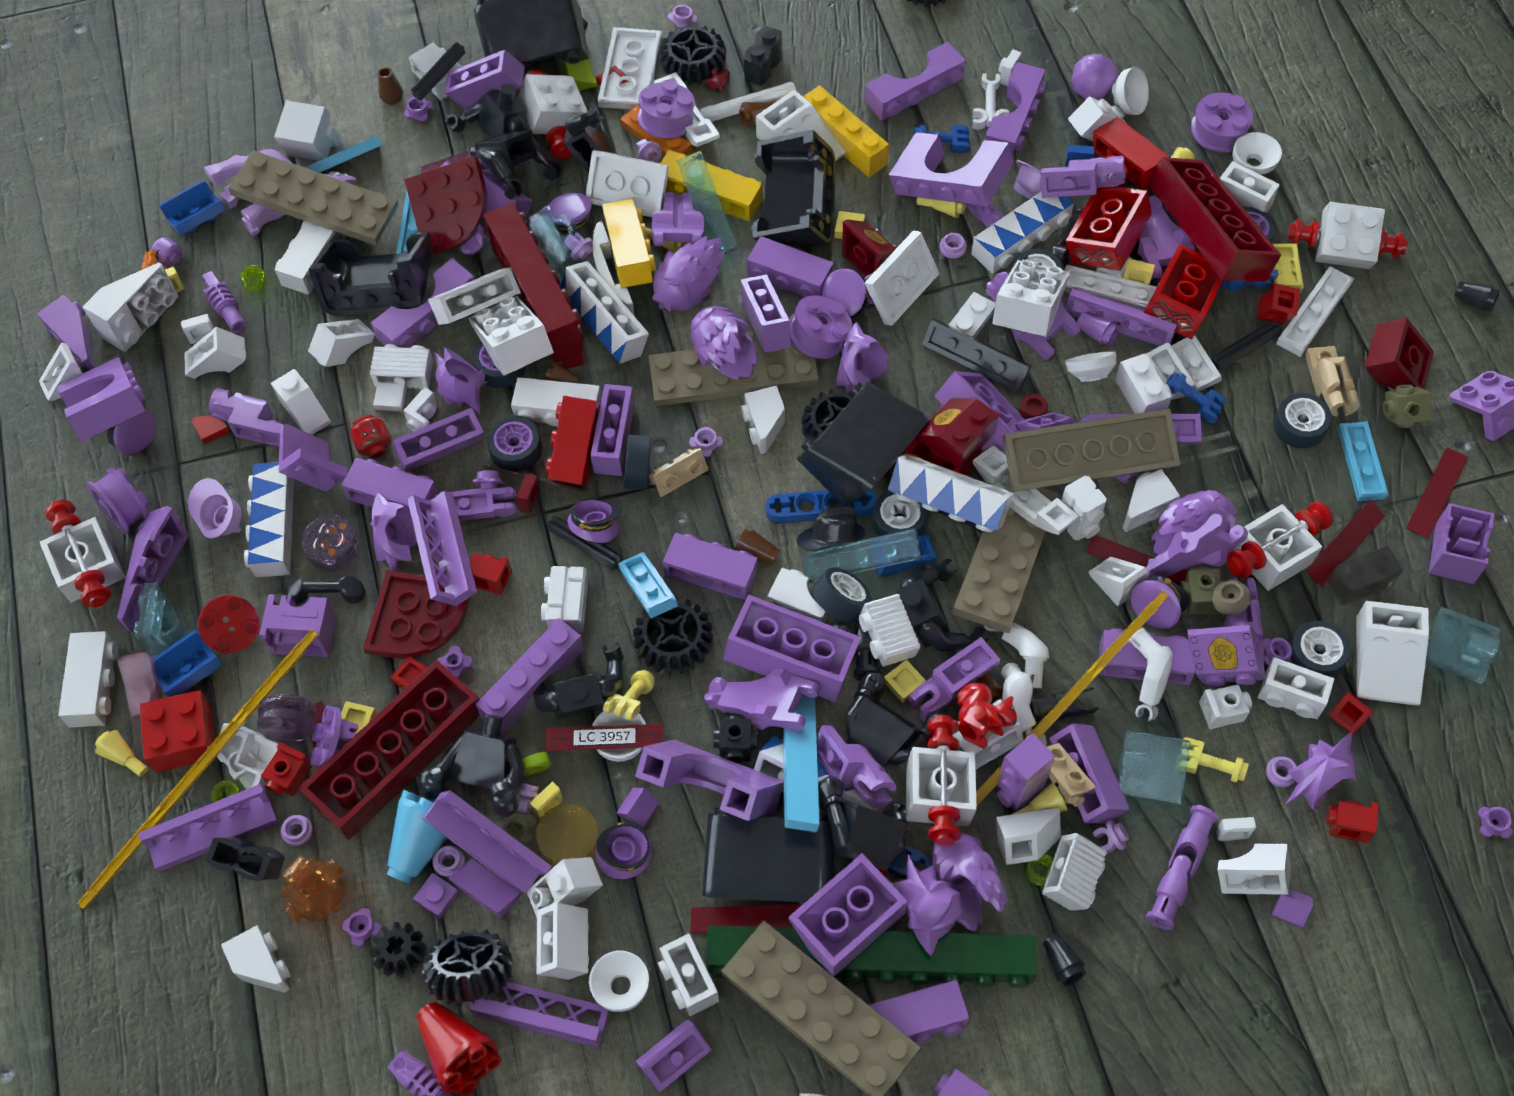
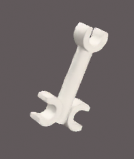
[972,73,1009,130]

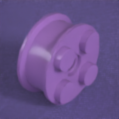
[638,80,695,138]
[1191,93,1253,153]
[789,295,852,359]
[86,467,150,534]

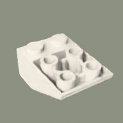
[756,90,845,161]
[992,260,1070,337]
[82,263,179,352]
[468,296,554,376]
[1356,601,1429,706]

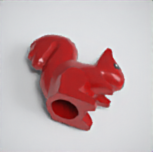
[957,683,1017,749]

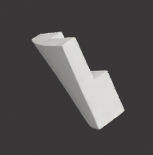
[217,723,281,789]

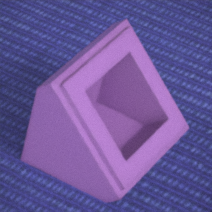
[616,787,659,829]
[1271,889,1313,928]

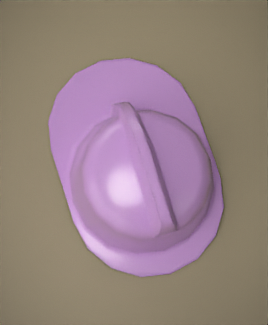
[1014,160,1042,199]
[188,478,242,539]

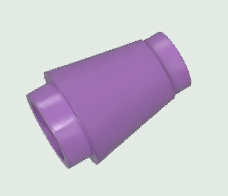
[1077,313,1120,346]

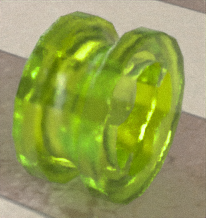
[240,265,266,291]
[211,780,241,803]
[1026,854,1053,885]

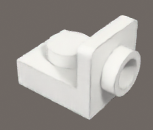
[403,387,438,431]

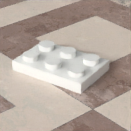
[586,150,670,217]
[865,231,940,326]

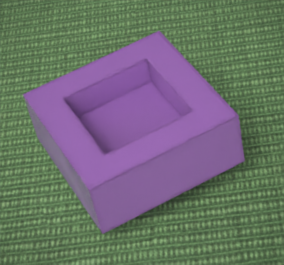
[413,873,459,919]

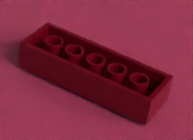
[1148,157,1281,283]
[483,203,585,364]
[299,660,480,841]

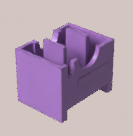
[1429,503,1494,584]
[259,594,337,657]

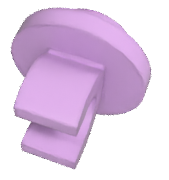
[635,139,662,163]
[564,233,593,260]
[518,782,540,814]
[1093,819,1129,853]

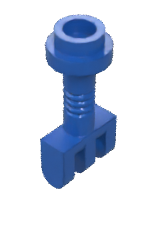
[913,125,970,153]
[1165,372,1226,424]

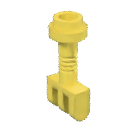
[603,670,655,721]
[1174,737,1249,783]

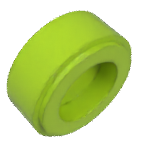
[523,752,551,776]

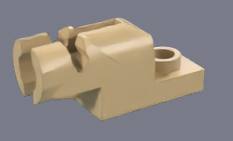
[1305,346,1360,417]

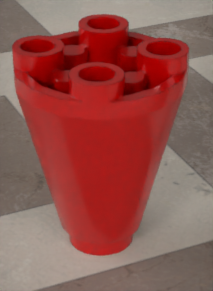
[417,1002,502,1096]

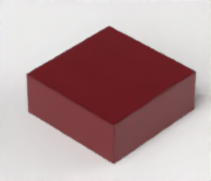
[516,473,540,514]

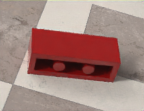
[1093,117,1170,190]
[546,395,600,488]

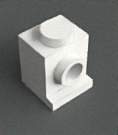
[1199,684,1252,729]

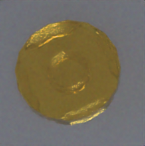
[536,804,599,865]

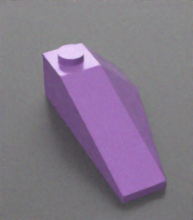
[117,506,190,632]

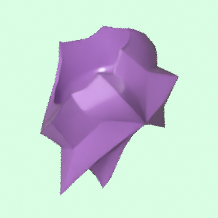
[836,322,888,393]
[434,347,487,414]
[370,492,418,572]
[1286,731,1358,810]
[896,855,963,956]

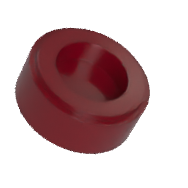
[1019,394,1048,420]

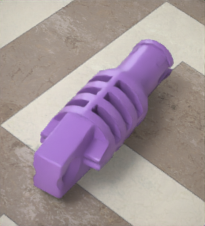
[202,271,247,334]
[388,1051,453,1096]

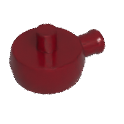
[706,68,730,92]

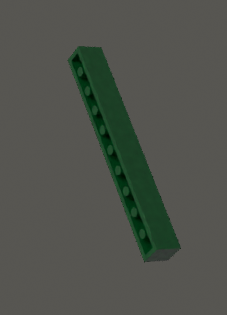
[706,926,1037,988]

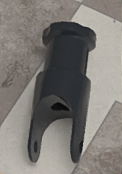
[853,620,881,681]
[1029,687,1100,724]

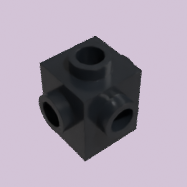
[714,715,758,763]

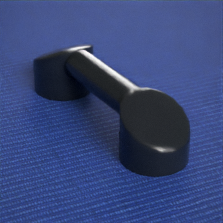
[1052,208,1084,268]
[283,576,366,605]

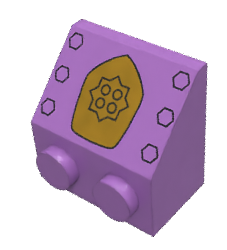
[1188,625,1265,687]

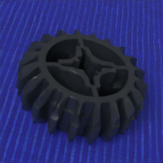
[659,24,726,85]
[801,387,850,440]
[633,596,713,675]
[423,928,513,1006]

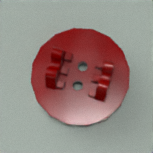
[198,595,260,654]

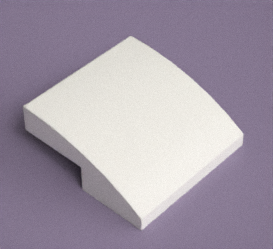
[1146,336,1222,400]

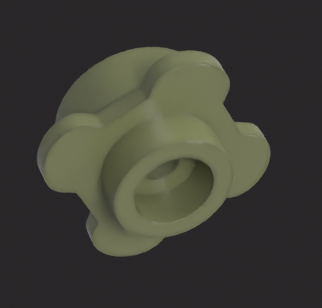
[503,809,536,842]

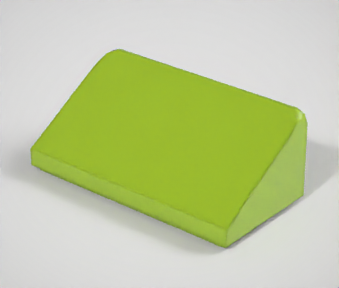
[562,59,597,91]

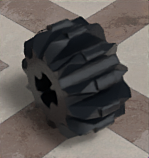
[370,921,427,979]

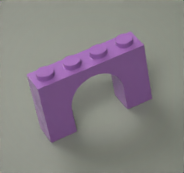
[889,133,1014,206]
[57,357,146,442]
[635,740,784,821]

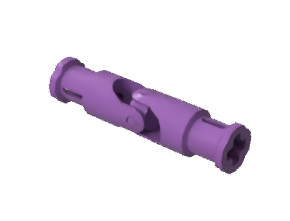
[1145,805,1219,930]

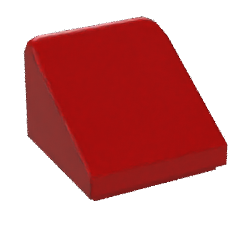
[1328,692,1374,735]

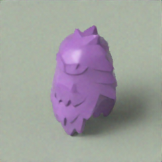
[652,236,724,312]
[691,306,758,381]
[1152,490,1238,555]
[931,832,1008,932]

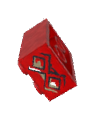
[1066,187,1152,271]
[1144,243,1223,340]

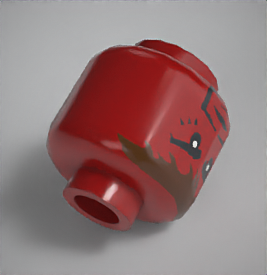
[350,415,392,458]

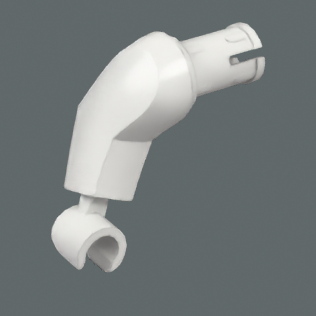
[984,622,1049,688]
[1129,628,1173,722]
[1001,663,1047,746]

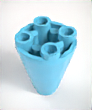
[387,790,447,884]

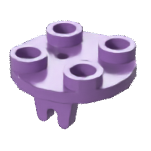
[310,705,359,767]

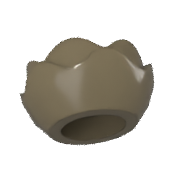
[1212,580,1251,616]

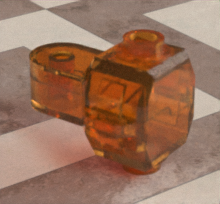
[281,855,346,923]

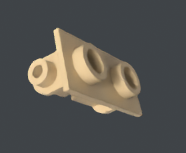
[648,448,708,497]
[1047,743,1096,807]

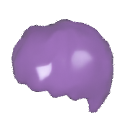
[1071,54,1119,100]

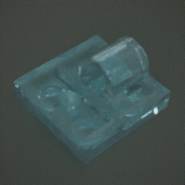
[529,205,576,264]
[134,582,188,658]
[1426,607,1500,684]
[1118,731,1191,804]

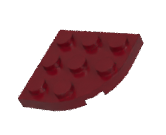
[404,156,487,256]
[363,570,471,659]

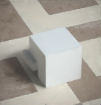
[274,100,341,161]

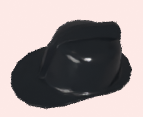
[797,506,865,550]

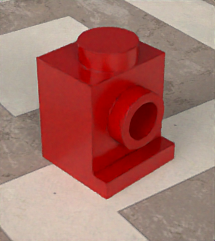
[1256,283,1301,325]
[468,553,512,595]
[261,742,312,797]
[1325,800,1379,843]

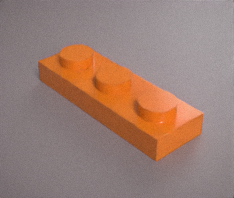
[620,105,692,157]

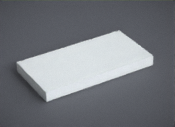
[598,27,662,110]

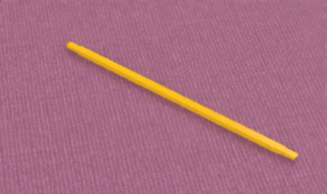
[954,591,1169,827]
[77,630,318,909]

